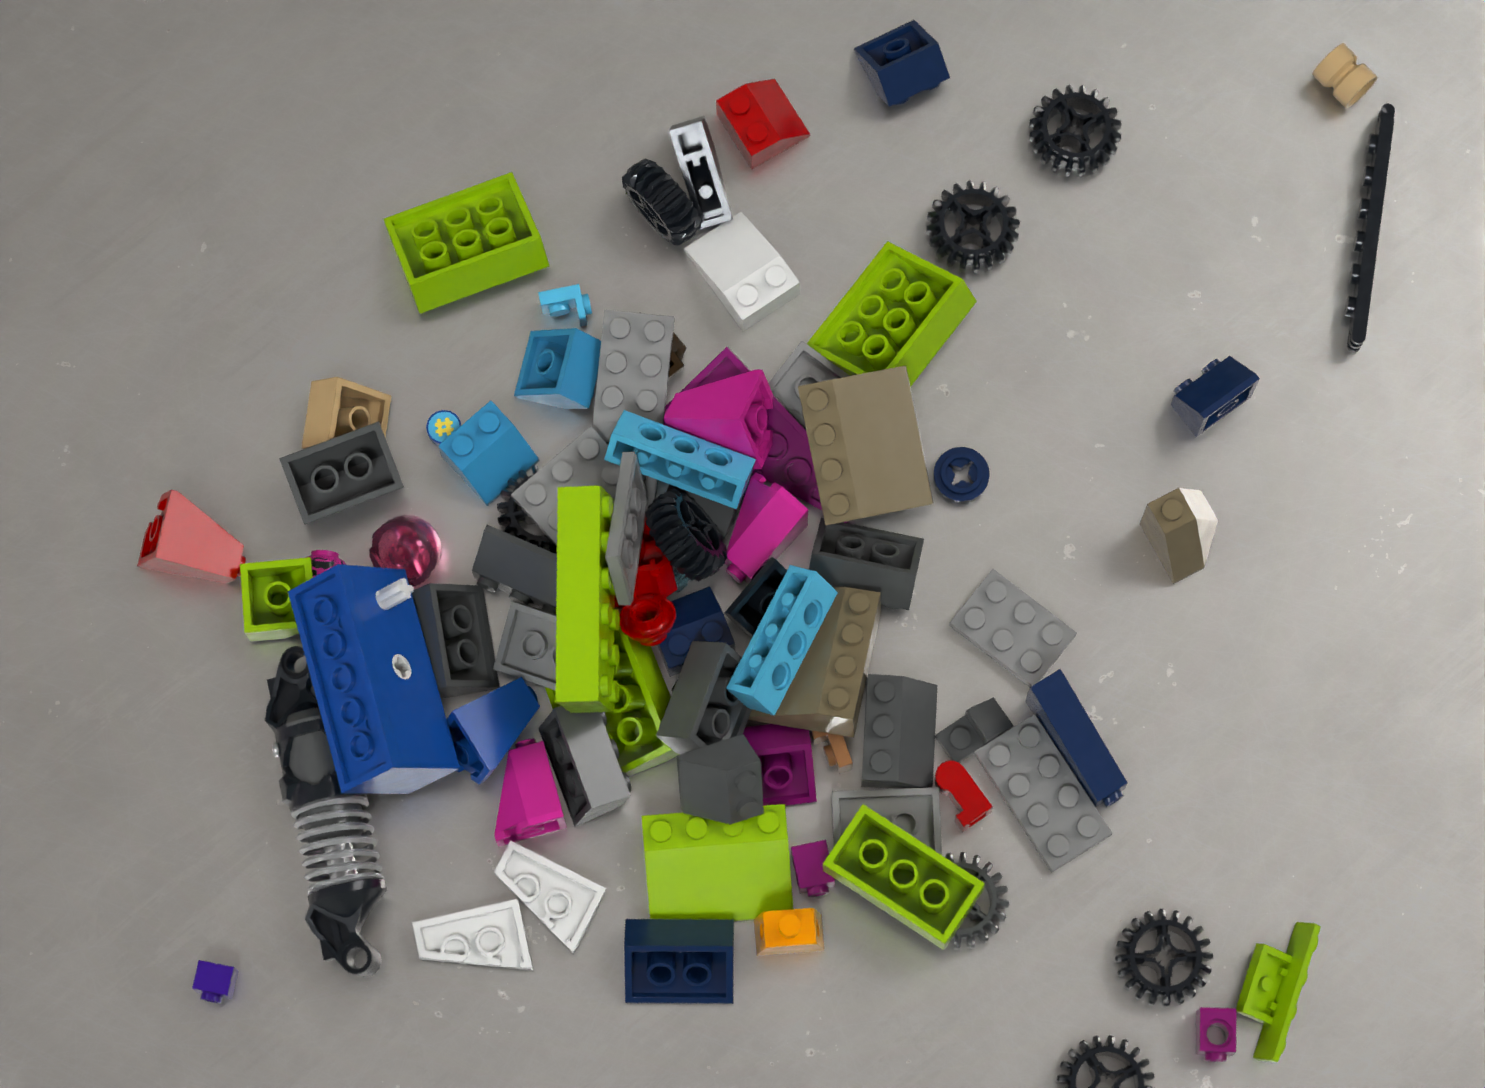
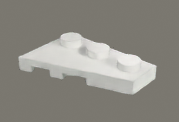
[494,840,607,954]
[412,899,533,970]

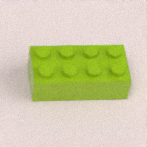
[823,804,985,950]

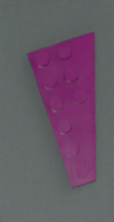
[664,347,849,523]

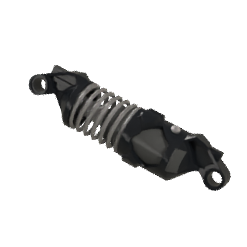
[265,646,387,977]

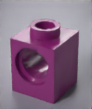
[791,840,835,897]
[1196,1007,1236,1062]

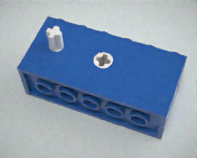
[288,564,460,794]

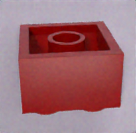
[716,79,810,170]

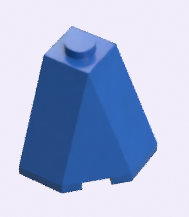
[447,677,540,784]

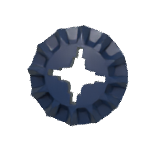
[934,447,990,503]

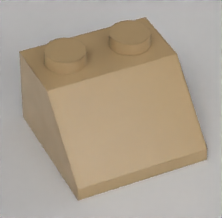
[302,377,391,449]

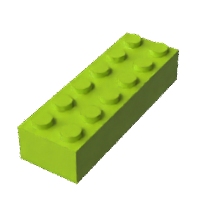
[555,486,620,713]

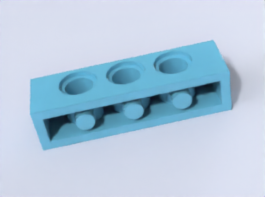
[604,410,756,509]
[726,565,838,716]

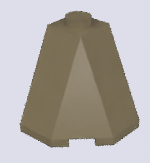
[1139,488,1218,584]

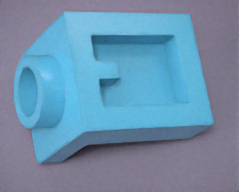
[538,284,592,327]

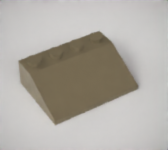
[798,366,934,526]
[749,587,881,738]

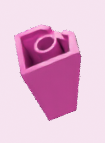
[664,369,773,469]
[725,472,808,584]
[494,738,567,847]

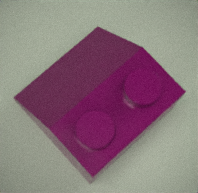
[743,724,817,806]

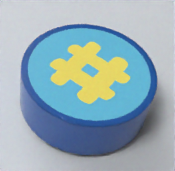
[426,410,461,445]

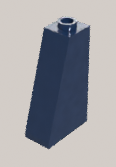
[1025,669,1128,807]

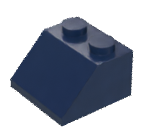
[854,20,950,107]
[1171,356,1260,437]
[657,586,735,677]

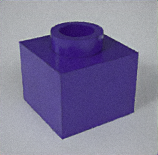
[192,960,239,1004]

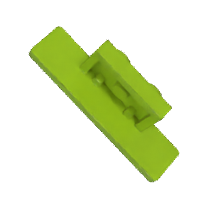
[1236,922,1321,1063]

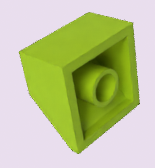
[240,557,313,642]

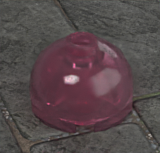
[369,514,442,586]

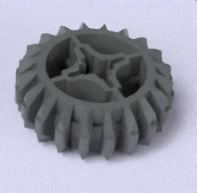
[945,852,1009,950]

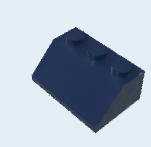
[624,919,734,1003]

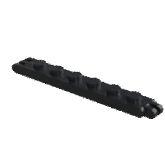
[1345,104,1395,353]

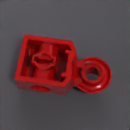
[614,518,678,646]

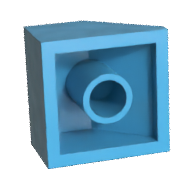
[514,328,601,409]
[438,400,540,506]

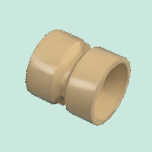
[1312,43,1378,109]

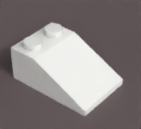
[684,211,800,332]

